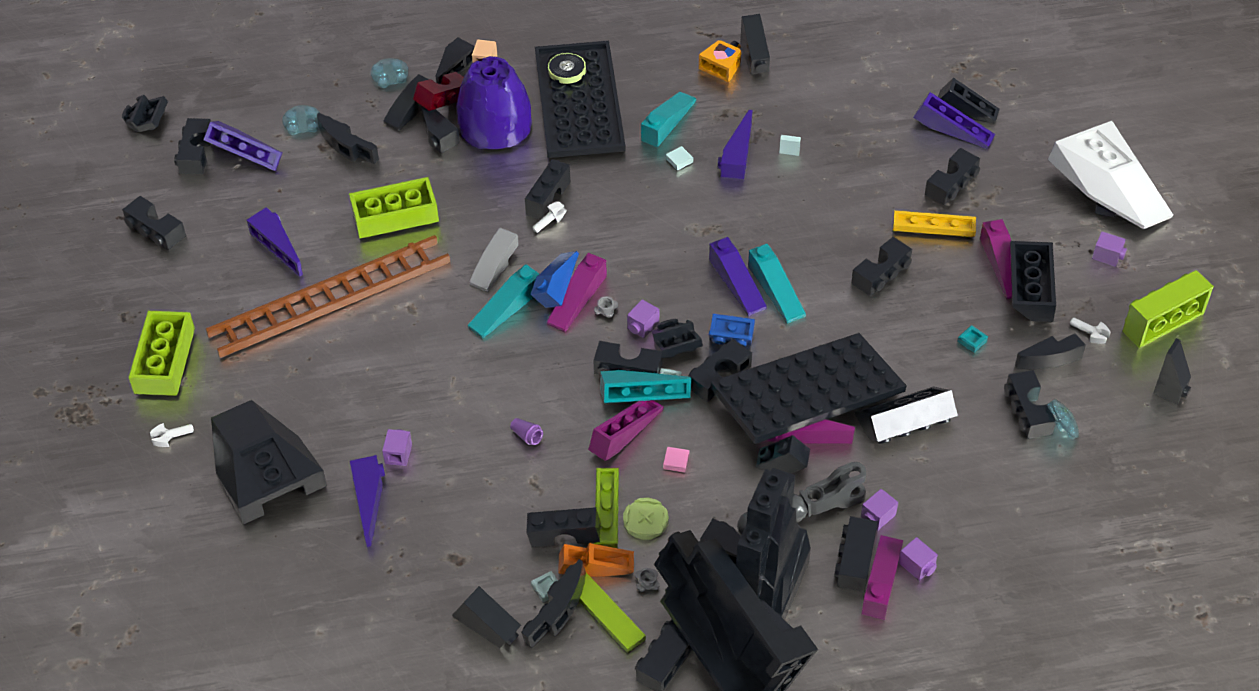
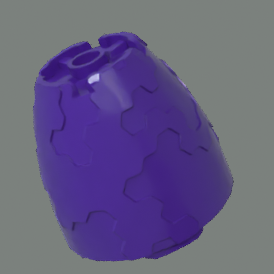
[457,56,532,149]

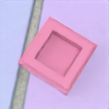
[663,447,689,473]

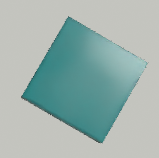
[957,325,988,353]

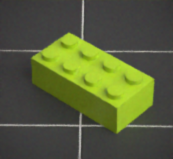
[349,177,439,238]
[1122,270,1214,348]
[129,311,195,396]

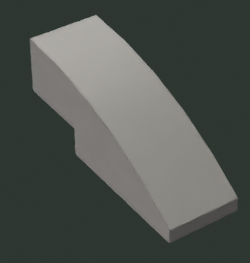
[469,228,519,292]

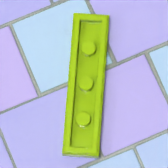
[594,468,619,548]
[579,573,646,653]

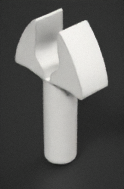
[532,202,566,233]
[1070,318,1111,344]
[150,423,194,447]

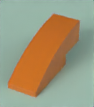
[558,543,634,577]

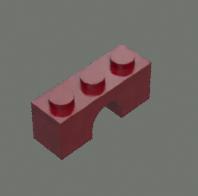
[413,72,464,111]

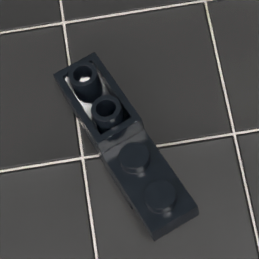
[317,113,379,164]
[521,559,586,648]

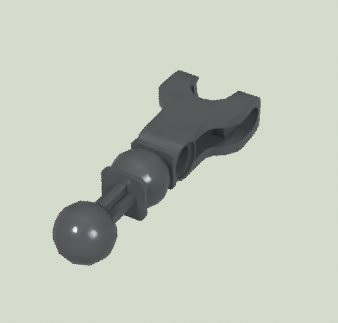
[737,462,866,535]

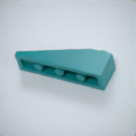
[641,92,696,148]
[748,244,806,324]
[468,264,539,338]
[600,370,691,403]

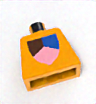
[699,40,741,82]

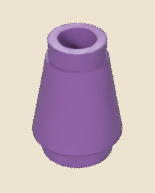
[510,418,543,445]

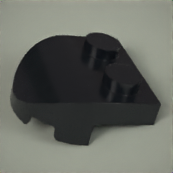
[122,95,168,132]
[652,319,703,358]

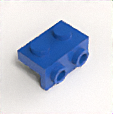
[708,314,755,347]

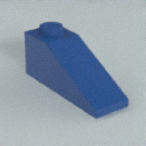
[531,251,579,308]

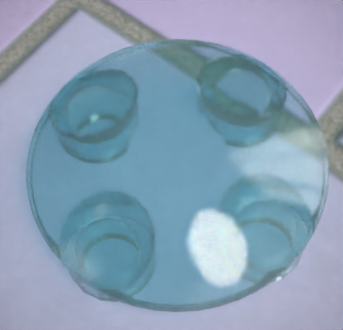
[371,58,409,88]
[282,105,320,135]
[1047,399,1079,440]

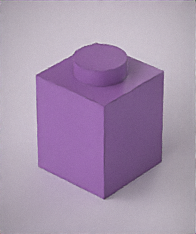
[1092,232,1127,267]
[627,299,659,338]
[382,429,412,466]
[861,489,898,531]
[898,537,938,581]

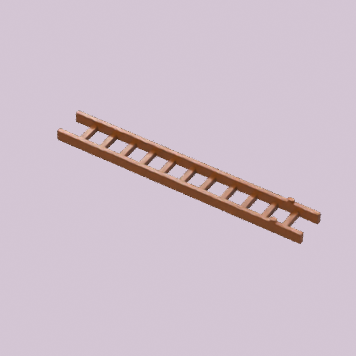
[206,235,450,358]

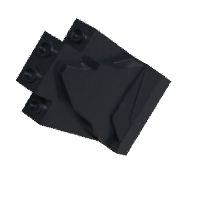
[736,467,811,620]
[654,530,818,691]

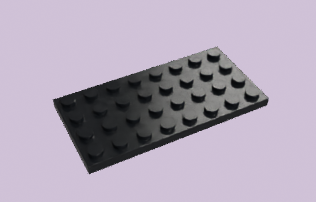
[535,40,626,158]
[710,333,907,444]

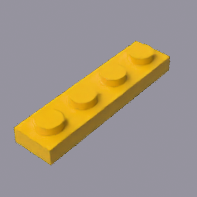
[893,210,976,237]

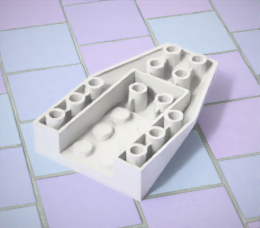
[1048,121,1173,229]

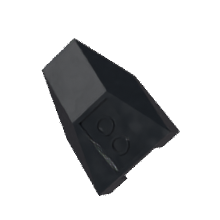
[211,400,327,524]

